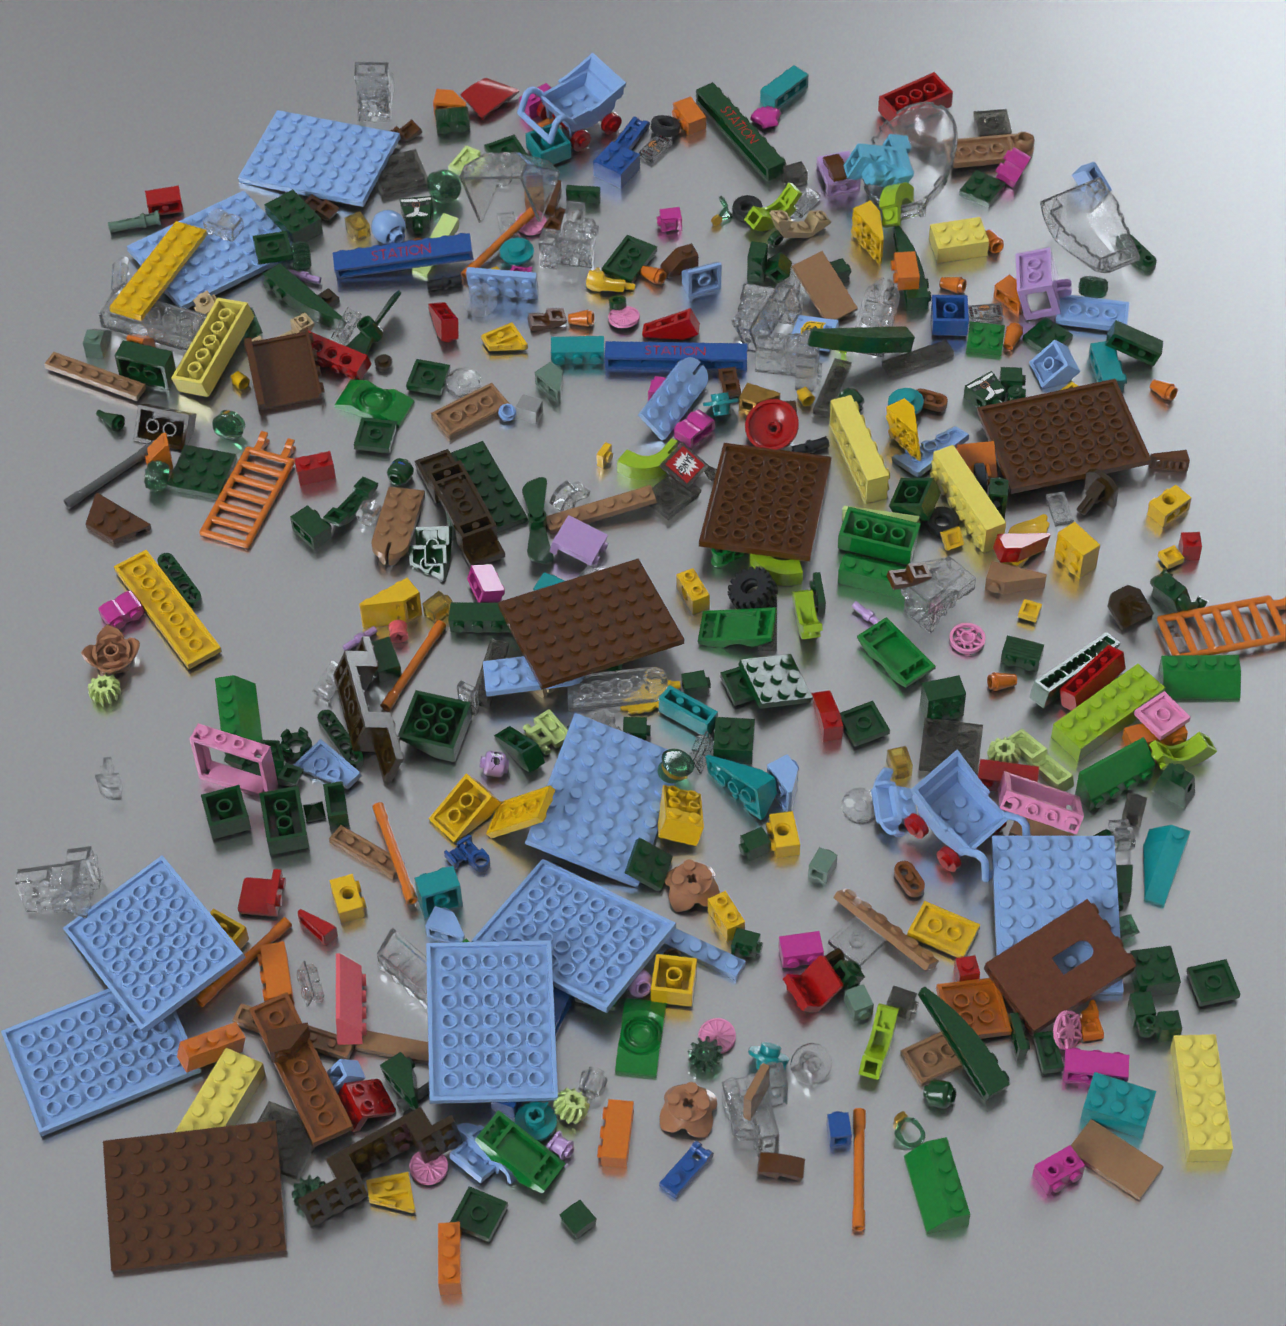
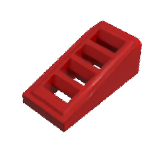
[298,909,338,946]

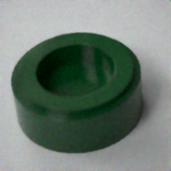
[767,230,784,248]
[609,295,627,310]

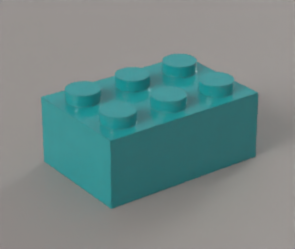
[1080,1072,1156,1139]

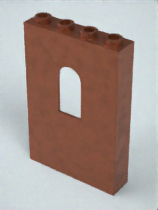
[984,899,1136,1036]

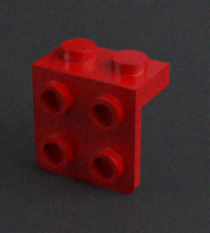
[238,869,286,917]
[783,955,843,1013]
[338,1079,396,1132]

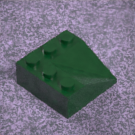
[398,690,473,762]

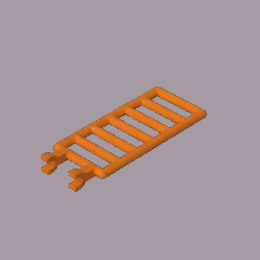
[199,431,296,548]
[1157,595,1286,656]

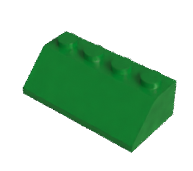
[838,507,921,565]
[838,553,915,601]
[1159,655,1241,700]
[215,675,263,754]
[1075,737,1155,811]
[904,1137,971,1234]

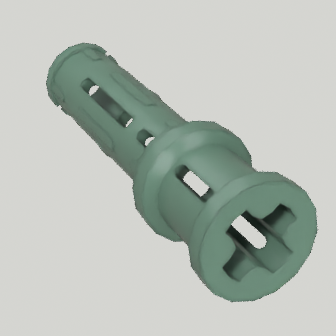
[108,210,161,233]

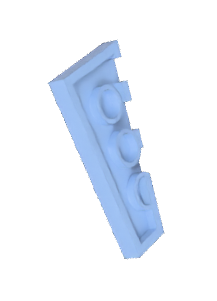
[892,426,969,478]

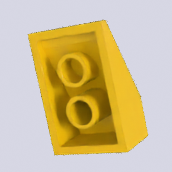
[429,773,502,843]

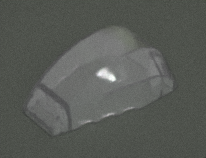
[1040,177,1140,273]

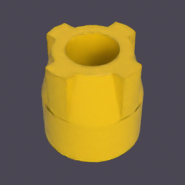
[230,371,250,390]
[797,386,815,407]

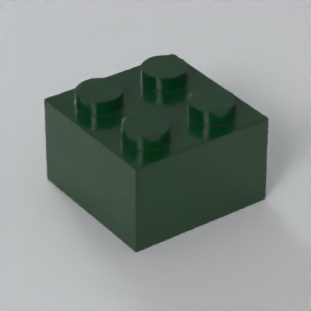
[889,478,941,521]
[920,675,966,724]
[713,717,755,764]
[201,785,251,840]
[1130,945,1181,997]

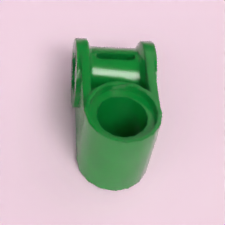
[711,548,745,568]

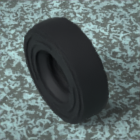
[651,115,680,137]
[732,195,763,222]
[926,506,959,537]

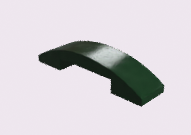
[323,477,378,527]
[224,753,304,786]

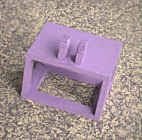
[1015,247,1072,320]

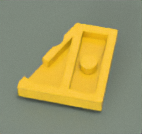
[481,322,528,351]
[366,1172,416,1213]

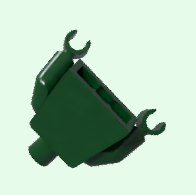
[1150,568,1208,613]

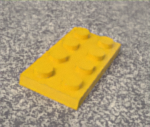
[486,785,555,839]

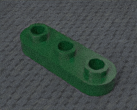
[1117,233,1157,271]

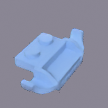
[871,767,917,837]
[449,1123,517,1184]

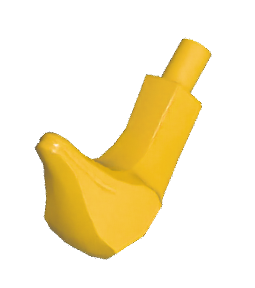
[586,267,635,292]

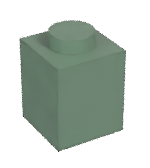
[808,847,838,883]
[844,984,874,1021]

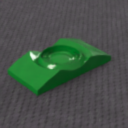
[334,380,415,428]
[698,607,777,648]
[857,617,936,687]
[615,998,667,1078]
[475,1110,566,1193]

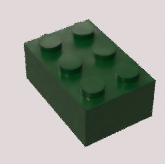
[264,189,323,247]
[114,340,176,391]
[259,786,310,855]

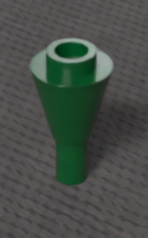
[96,410,125,432]

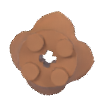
[81,624,140,675]
[665,859,720,912]
[660,1082,717,1138]

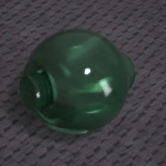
[427,169,462,204]

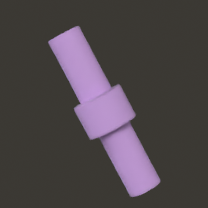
[288,269,321,284]
[852,601,881,625]
[342,626,378,651]

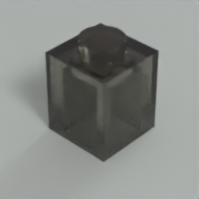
[781,161,808,187]
[1121,793,1147,827]
[887,985,919,1020]

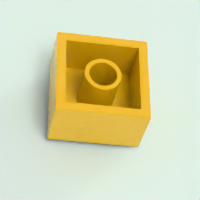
[1054,522,1100,579]
[651,954,697,1007]

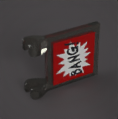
[659,442,717,499]

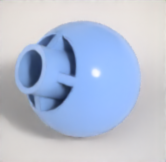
[371,210,406,244]

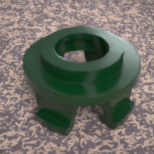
[280,727,312,760]

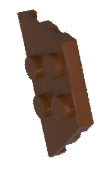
[85,493,152,545]

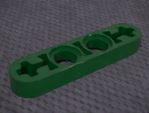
[157,553,202,608]
[317,710,364,769]

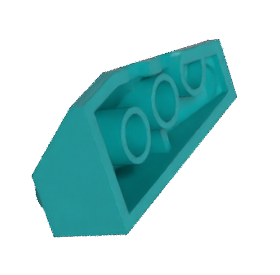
[705,755,777,820]
[1143,825,1190,907]

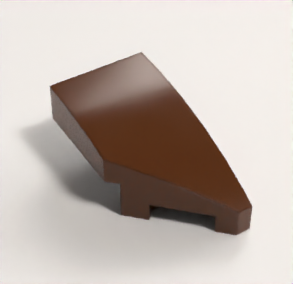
[391,119,423,141]

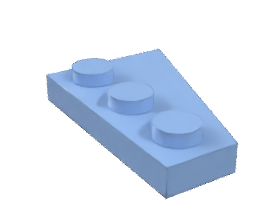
[294,739,362,789]

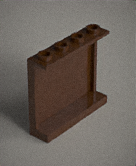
[244,327,325,411]

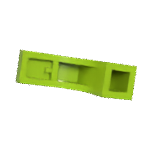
[879,182,914,228]
[744,183,803,231]
[617,438,679,480]
[750,554,803,586]
[792,589,823,639]
[1149,731,1218,770]
[858,1003,899,1080]

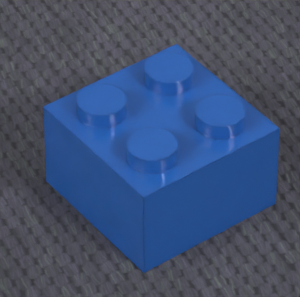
[593,141,640,189]
[931,295,969,336]

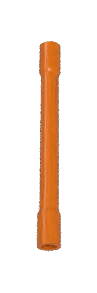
[461,207,537,280]
[380,620,446,711]
[372,802,418,905]
[195,917,292,1007]
[852,1108,866,1231]

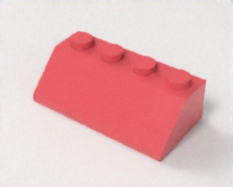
[336,953,367,1045]

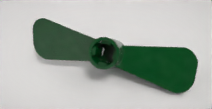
[346,290,401,365]
[522,477,554,564]

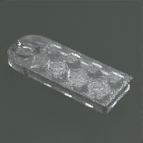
[855,278,900,358]
[567,667,668,712]

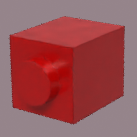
[1178,532,1202,561]
[954,955,980,982]

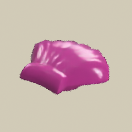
[750,106,781,129]

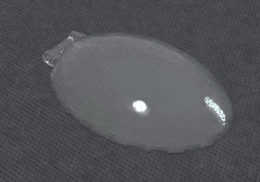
[862,102,958,220]

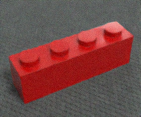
[1059,645,1126,711]

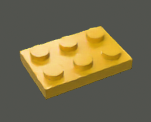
[907,901,981,958]

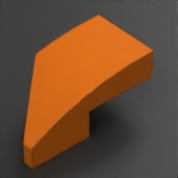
[1080,999,1104,1042]

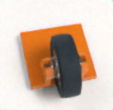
[957,441,997,494]

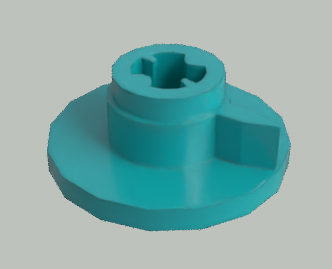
[500,238,534,265]
[888,388,924,415]
[703,392,739,416]
[748,1042,790,1073]
[514,1102,557,1142]

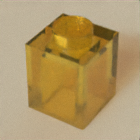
[345,211,371,242]
[422,591,453,624]
[886,746,913,780]

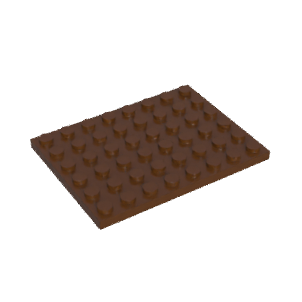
[977,379,1152,494]
[699,443,832,562]
[498,558,684,690]
[103,1120,287,1272]

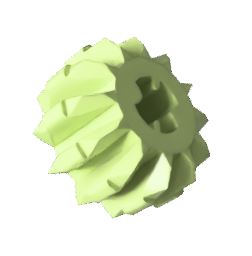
[88,673,121,706]
[987,736,1021,764]
[552,1087,590,1124]

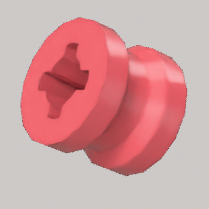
[388,620,409,643]

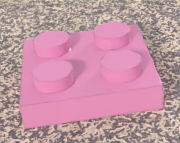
[1134,691,1191,741]

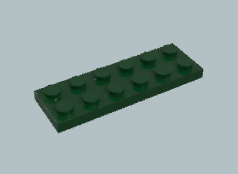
[451,441,528,533]

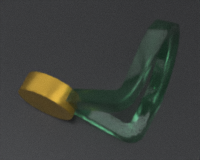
[711,196,733,226]
[894,1111,925,1148]

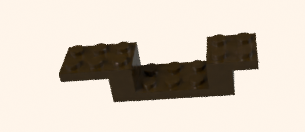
[415,449,505,568]
[333,636,404,783]
[298,1107,463,1227]

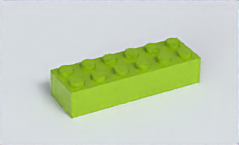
[1051,663,1165,762]

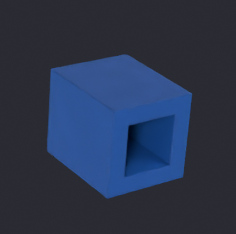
[827,1111,852,1147]

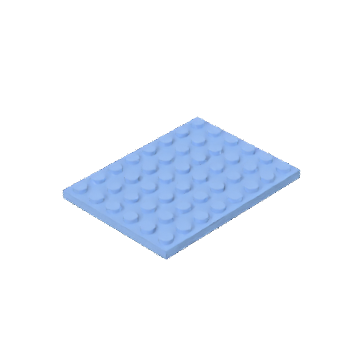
[238,110,400,207]
[127,190,300,311]
[525,713,684,888]
[991,836,1124,995]
[63,855,246,1034]
[471,859,676,1013]
[426,941,558,1104]
[1,988,201,1137]

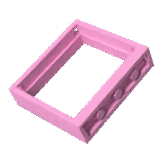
[189,723,278,798]
[998,771,1084,834]

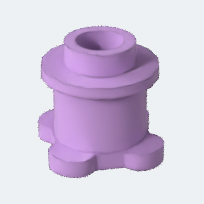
[547,1131,575,1160]

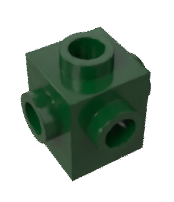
[833,960,865,990]

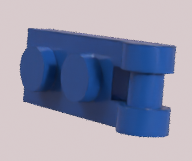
[615,116,650,150]
[659,1141,714,1199]

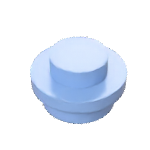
[498,404,516,421]

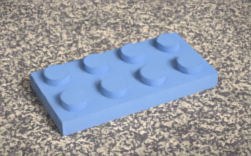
[466,267,539,299]
[1055,295,1130,330]

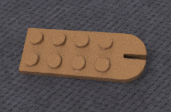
[944,131,1035,168]
[371,487,425,566]

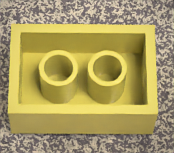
[929,217,989,263]

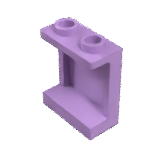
[816,151,861,197]
[549,515,609,571]

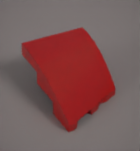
[460,78,519,120]

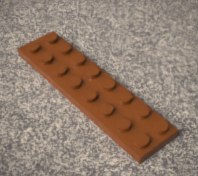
[249,992,354,1147]

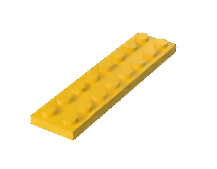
[109,221,207,321]
[114,550,222,669]

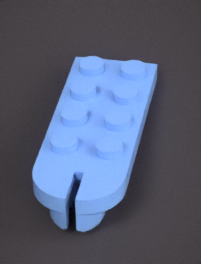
[638,357,708,440]
[483,656,585,696]

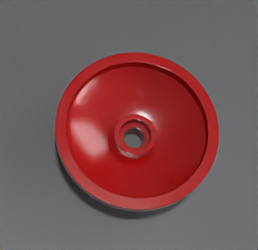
[745,399,799,450]

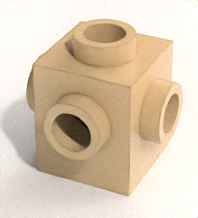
[193,291,217,319]

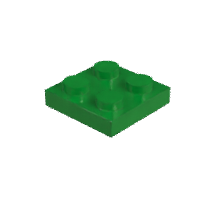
[966,321,1005,356]

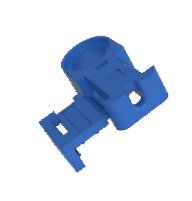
[444,835,490,872]

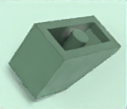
[83,329,112,359]
[535,362,563,404]

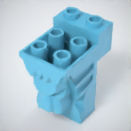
[843,134,914,188]

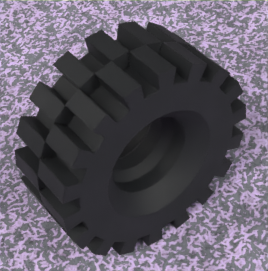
[727,566,778,609]

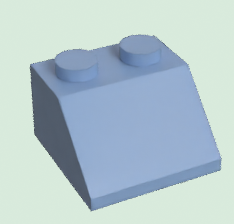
[682,262,722,297]
[1029,340,1081,389]
[767,754,799,812]

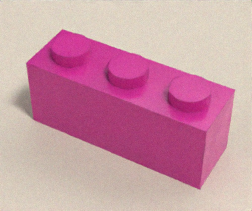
[1063,1048,1129,1084]

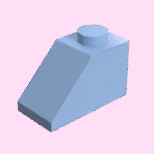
[1072,162,1112,200]
[425,906,465,943]
[327,1059,366,1094]

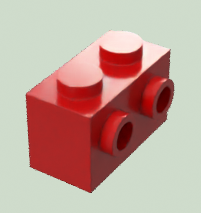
[145,185,183,215]
[294,451,336,486]

